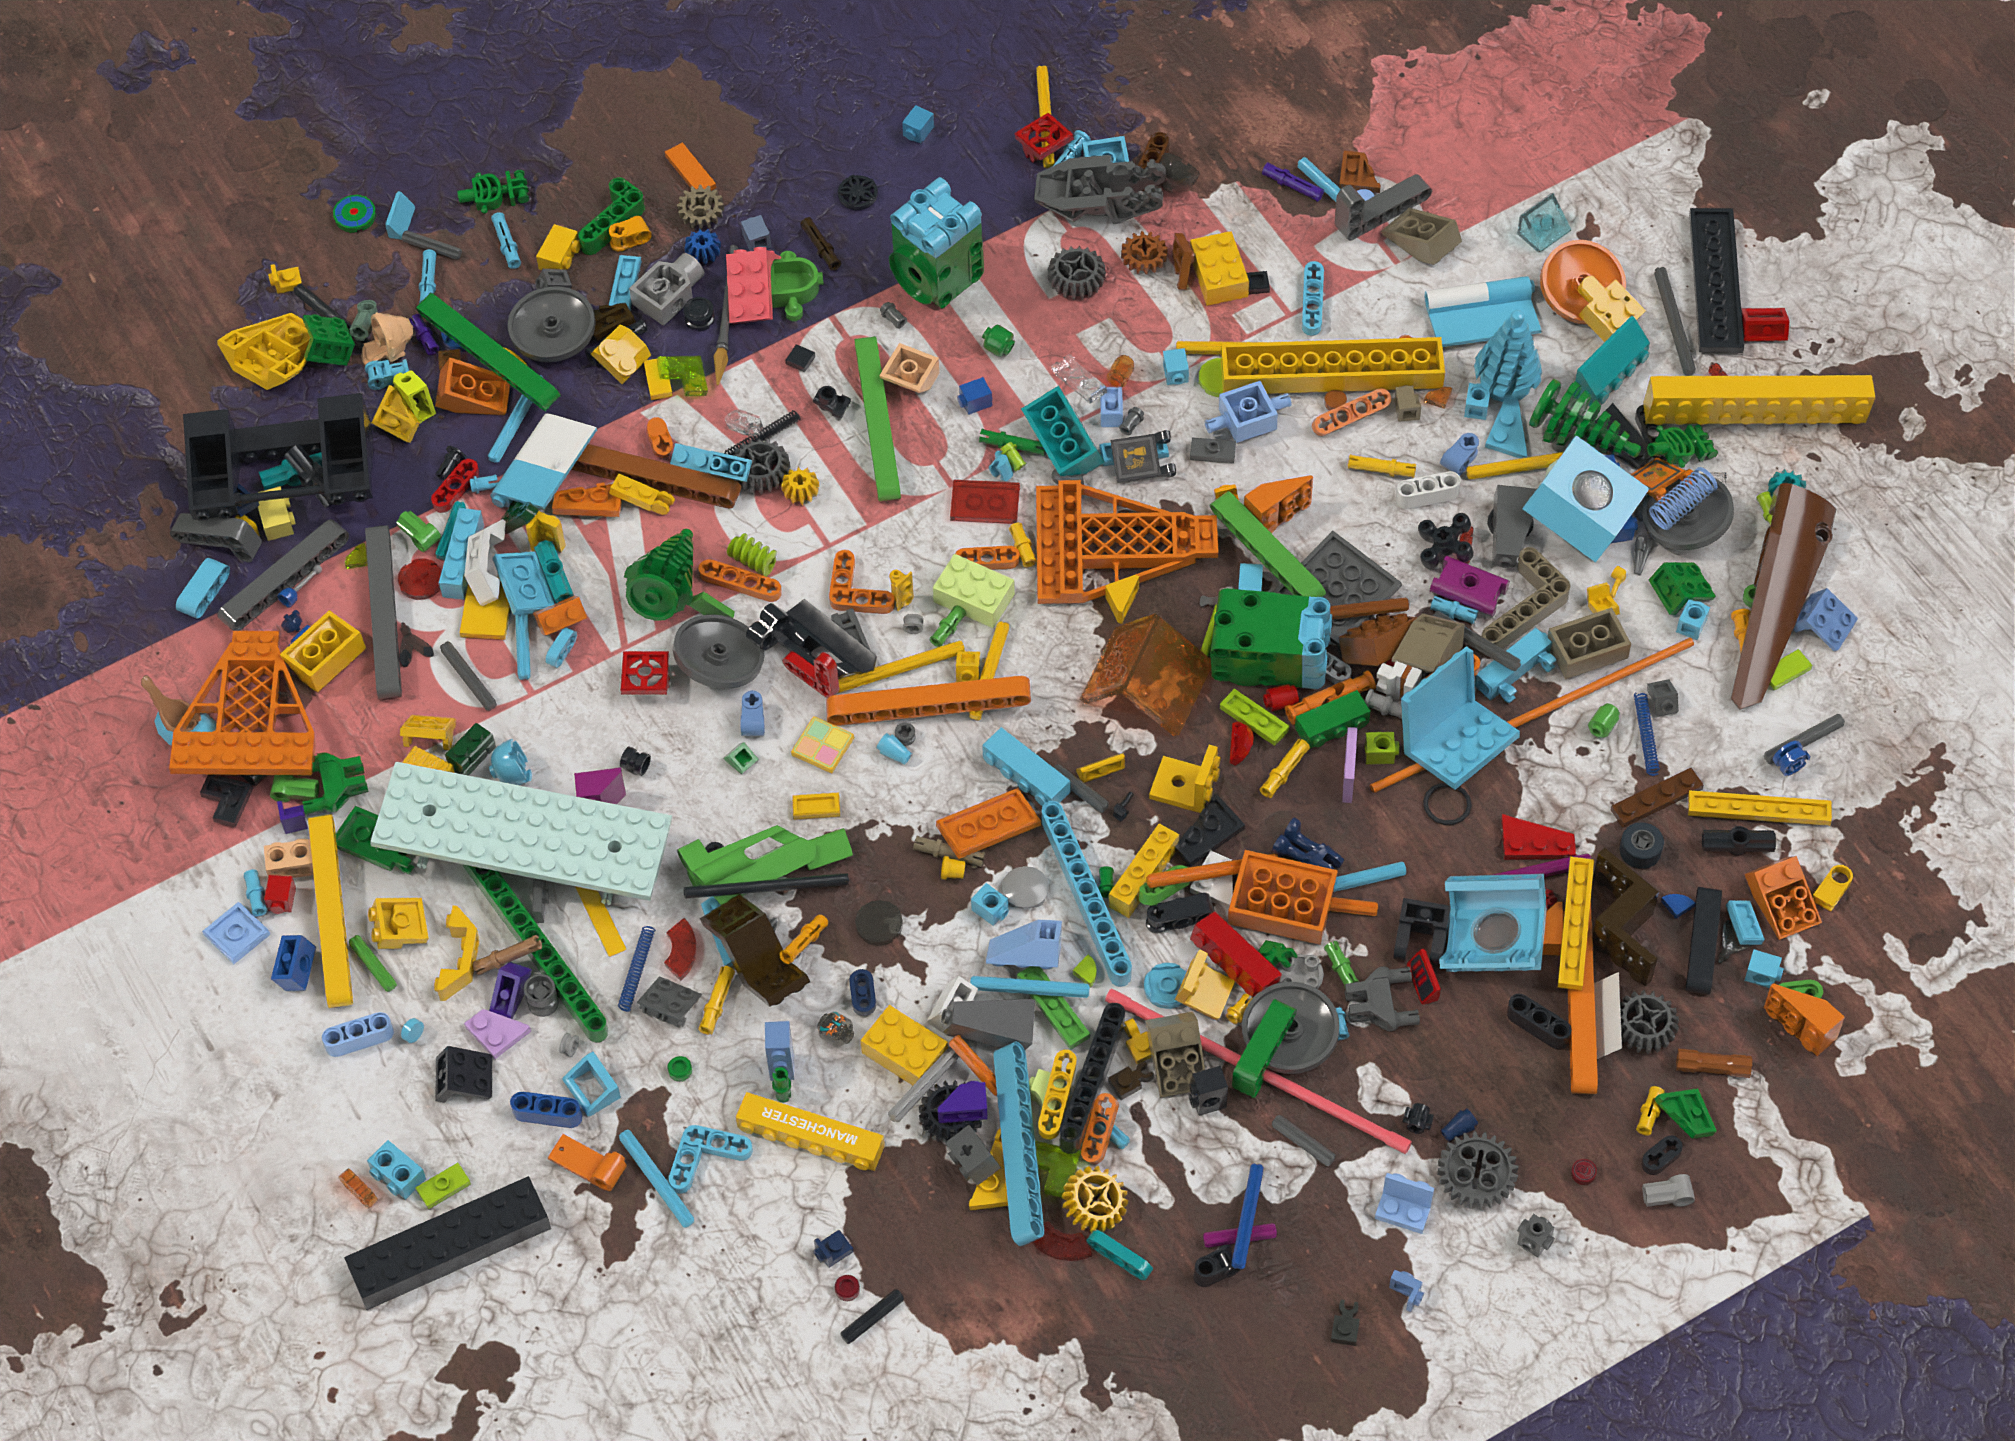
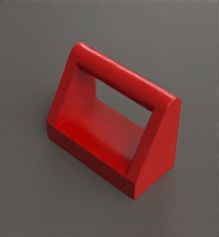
[1741,308,1790,341]

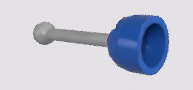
[277,565,322,608]

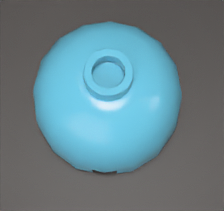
[489,739,532,785]

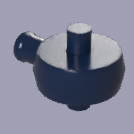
[281,610,302,633]

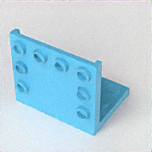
[1401,646,1520,790]

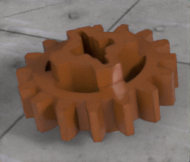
[1121,231,1168,275]

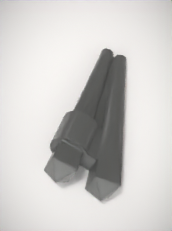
[1634,535,1654,575]

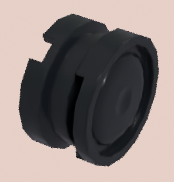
[683,297,715,332]

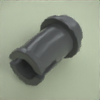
[880,302,907,329]
[1119,407,1144,436]

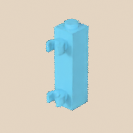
[1475,628,1556,703]

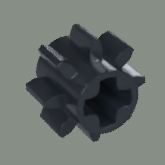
[1402,1103,1434,1134]

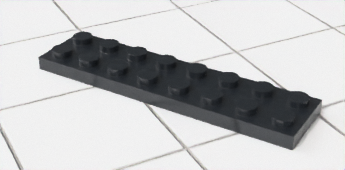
[1689,208,1744,353]

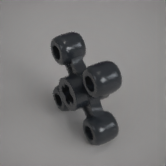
[1418,513,1474,569]

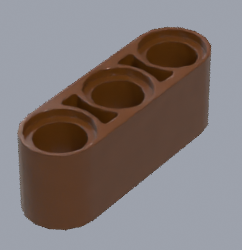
[1138,132,1169,192]

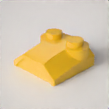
[591,324,651,384]

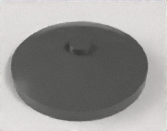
[508,286,596,362]
[1642,473,1734,550]
[673,615,765,689]
[1242,982,1339,1074]

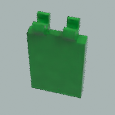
[336,806,414,875]

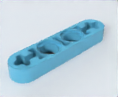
[1302,261,1324,336]

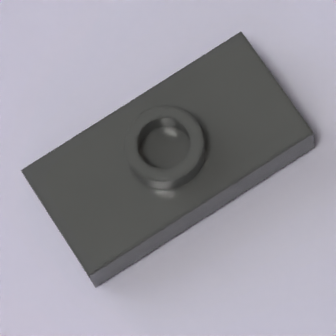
[1190,437,1236,463]
[532,878,549,923]

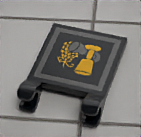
[1110,430,1176,483]

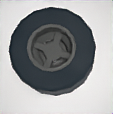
[1619,822,1664,869]

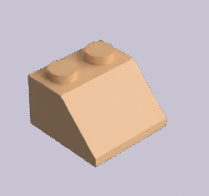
[879,343,940,393]

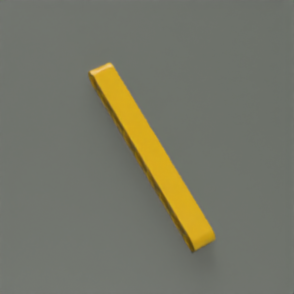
[308,814,353,1008]

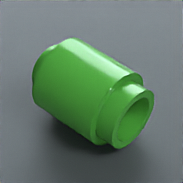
[1588,703,1620,738]

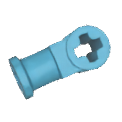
[365,359,409,390]

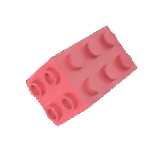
[726,247,781,324]

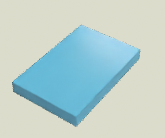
[492,552,555,615]

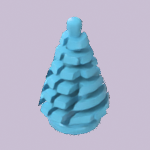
[1474,310,1542,402]

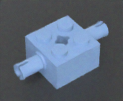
[1204,381,1292,443]

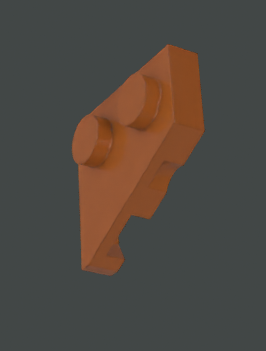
[1172,233,1194,290]

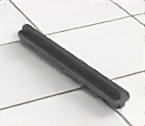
[1432,611,1521,671]

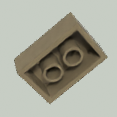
[1548,607,1631,680]

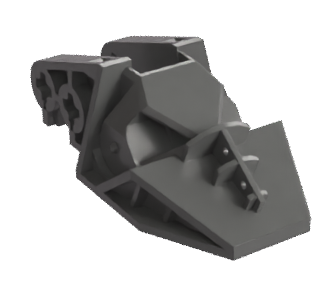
[1034,155,1166,224]

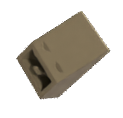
[1392,614,1465,673]
[1145,1012,1205,1098]

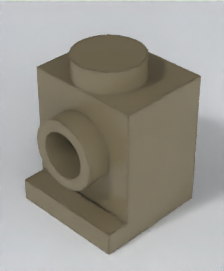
[1394,385,1421,422]

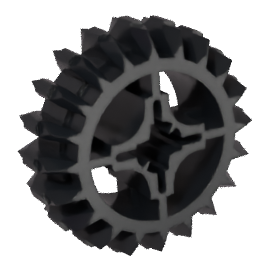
[919,1080,982,1143]

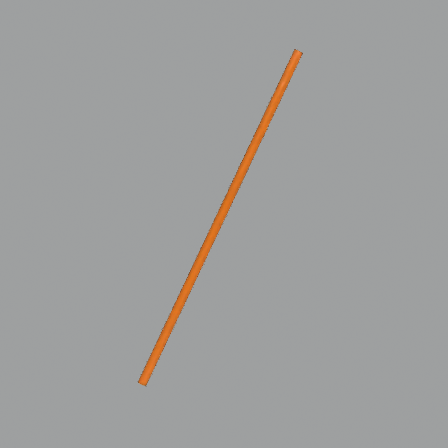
[1370,637,1694,793]

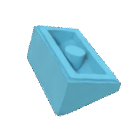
[385,191,415,240]

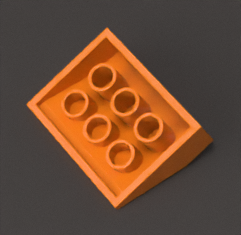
[1228,850,1338,945]

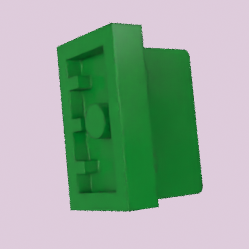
[302,314,355,366]
[1648,562,1716,615]

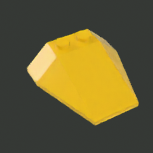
[217,313,310,390]

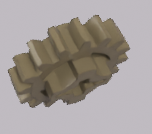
[677,185,724,229]

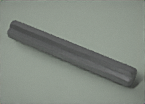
[440,641,497,711]
[1764,714,1845,764]

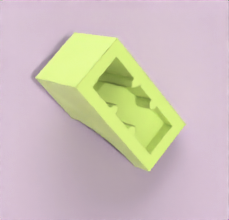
[1029,1069,1066,1129]

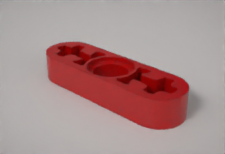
[431,459,479,513]

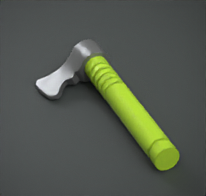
[1199,595,1218,659]

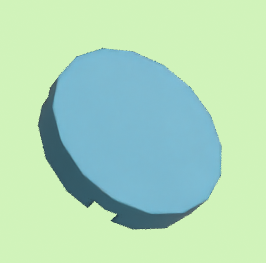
[1144,963,1187,1009]

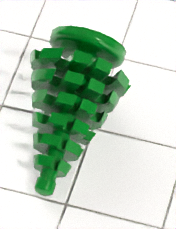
[1529,379,1641,458]
[624,529,693,621]

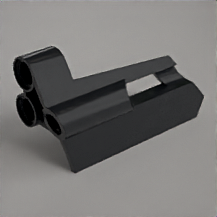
[746,599,877,679]

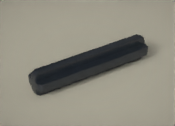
[840,1289,904,1344]

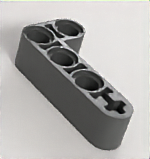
[170,513,262,562]

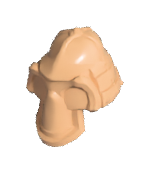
[362,312,413,365]

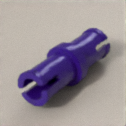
[409,314,440,356]

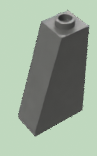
[1492,485,1537,568]
[941,999,1035,1050]

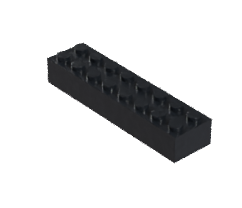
[344,1176,551,1310]

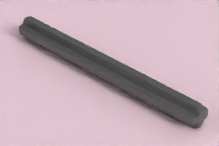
[1654,267,1696,376]

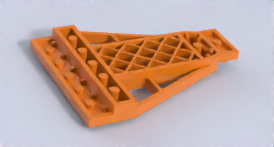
[1036,480,1218,604]
[169,631,316,775]

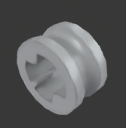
[903,614,924,634]
[559,1032,579,1057]

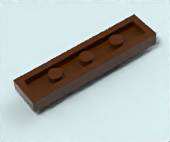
[1611,768,1704,828]

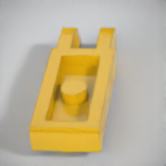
[609,474,675,515]

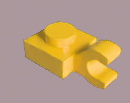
[1124,1018,1152,1064]

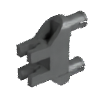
[1344,966,1420,1031]

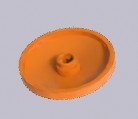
[1540,240,1626,324]

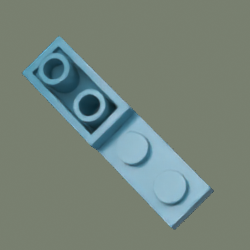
[670,443,752,482]

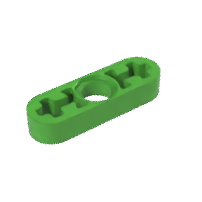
[1139,865,1190,906]

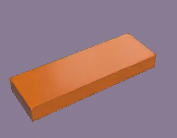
[665,142,716,191]

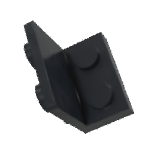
[435,1046,492,1103]

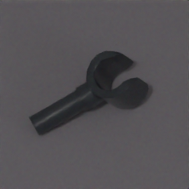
[1113,792,1134,822]

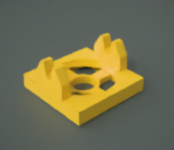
[400,715,456,750]

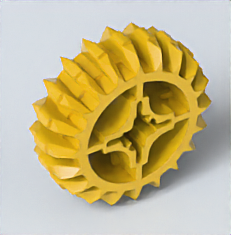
[1062,1166,1129,1233]

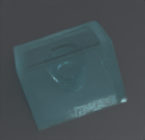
[1517,193,1571,252]

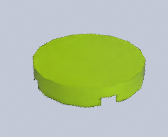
[1199,358,1223,397]

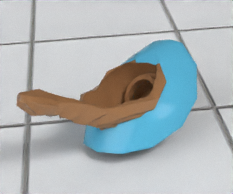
[141,675,217,746]

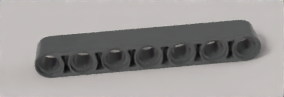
[217,519,349,631]

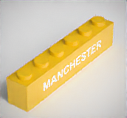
[736,1092,885,1171]

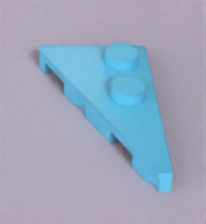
[1485,398,1527,458]

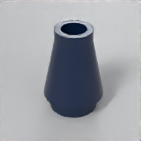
[1440,1108,1478,1142]

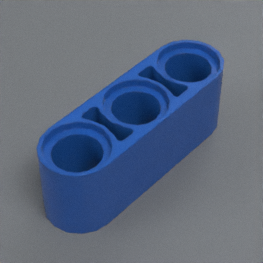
[510,1092,582,1128]

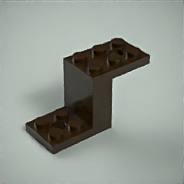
[1592,847,1659,986]
[699,894,810,1007]

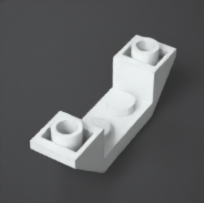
[464,519,506,606]

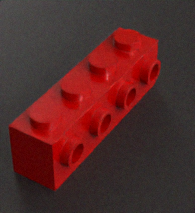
[1190,911,1282,998]

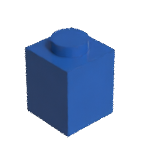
[957,377,993,415]

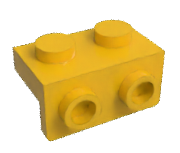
[526,511,566,552]

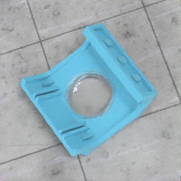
[1522,435,1649,563]
[1439,874,1547,972]

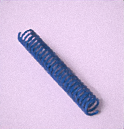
[1634,692,1660,776]
[618,926,656,1012]

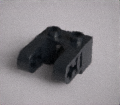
[1393,898,1451,967]

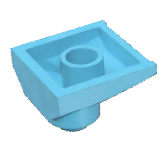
[1082,136,1129,163]

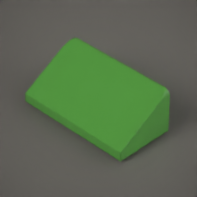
[806,828,853,870]

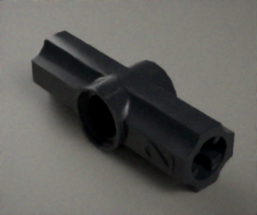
[284,444,333,509]
[1702,826,1776,856]

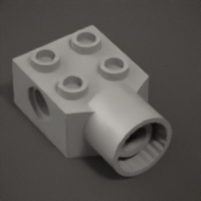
[629,253,704,326]

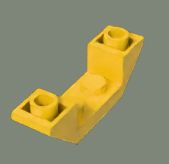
[434,905,480,1001]

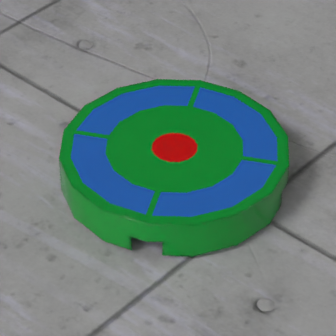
[333,195,376,233]

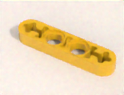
[1038,1049,1077,1140]

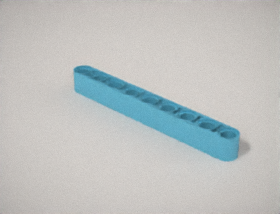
[1042,801,1132,987]
[994,1041,1044,1246]

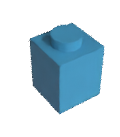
[902,105,934,144]

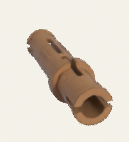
[473,935,542,975]

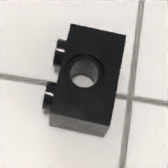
[1188,1066,1228,1116]

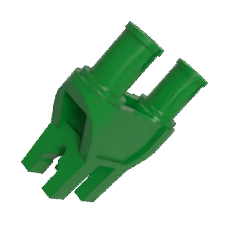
[298,752,369,815]

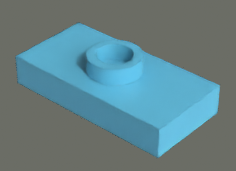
[1726,900,1765,945]

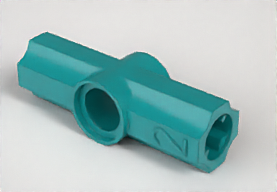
[259,452,323,490]
[534,540,574,604]

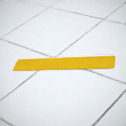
[575,886,626,957]

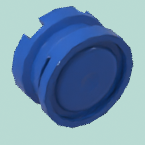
[1772,740,1811,776]

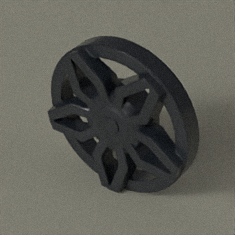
[838,175,878,210]

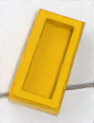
[644,357,673,400]
[792,792,840,820]

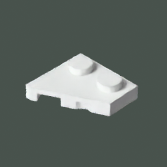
[1190,851,1233,909]

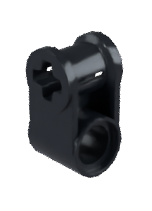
[1193,1245,1241,1287]

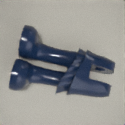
[1271,817,1344,870]

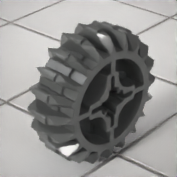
[1047,245,1106,300]
[732,438,791,495]
[1620,990,1679,1054]

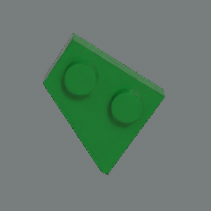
[1654,1089,1717,1139]

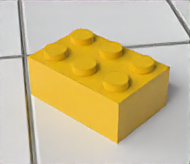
[1190,231,1249,306]
[860,1005,948,1086]

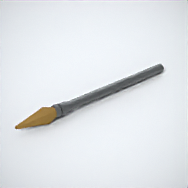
[714,245,739,386]

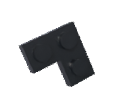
[200,774,253,828]

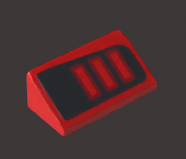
[1407,949,1441,1005]

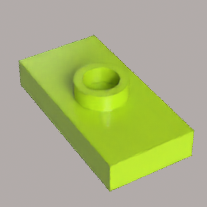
[415,1162,471,1210]

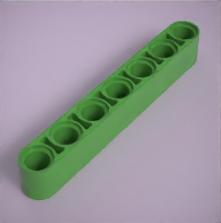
[1210,491,1326,597]

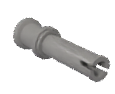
[1365,688,1402,719]

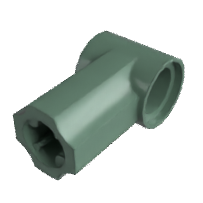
[350,300,378,341]

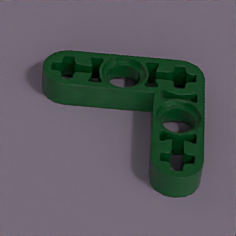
[501,501,538,534]

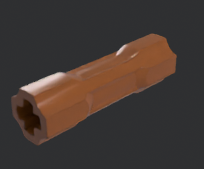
[1676,1048,1752,1078]

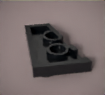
[1587,403,1652,469]
[1175,793,1245,867]

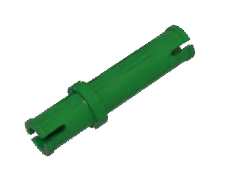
[979,428,1045,456]

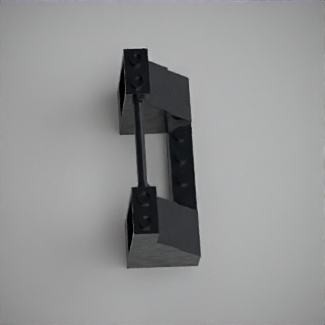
[183,393,374,521]

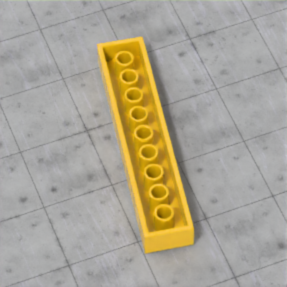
[1220,337,1445,394]
[1643,375,1875,425]

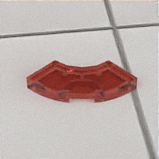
[664,918,696,981]
[1031,1221,1092,1261]

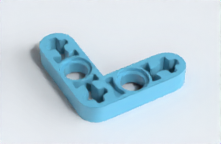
[669,1125,753,1194]

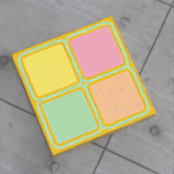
[791,716,854,773]

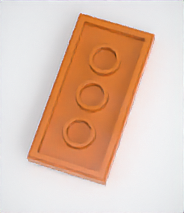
[936,788,1041,859]

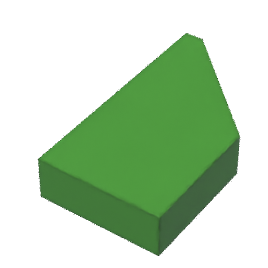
[689,592,735,618]

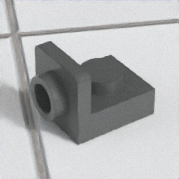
[535,269,572,289]
[1647,679,1679,717]

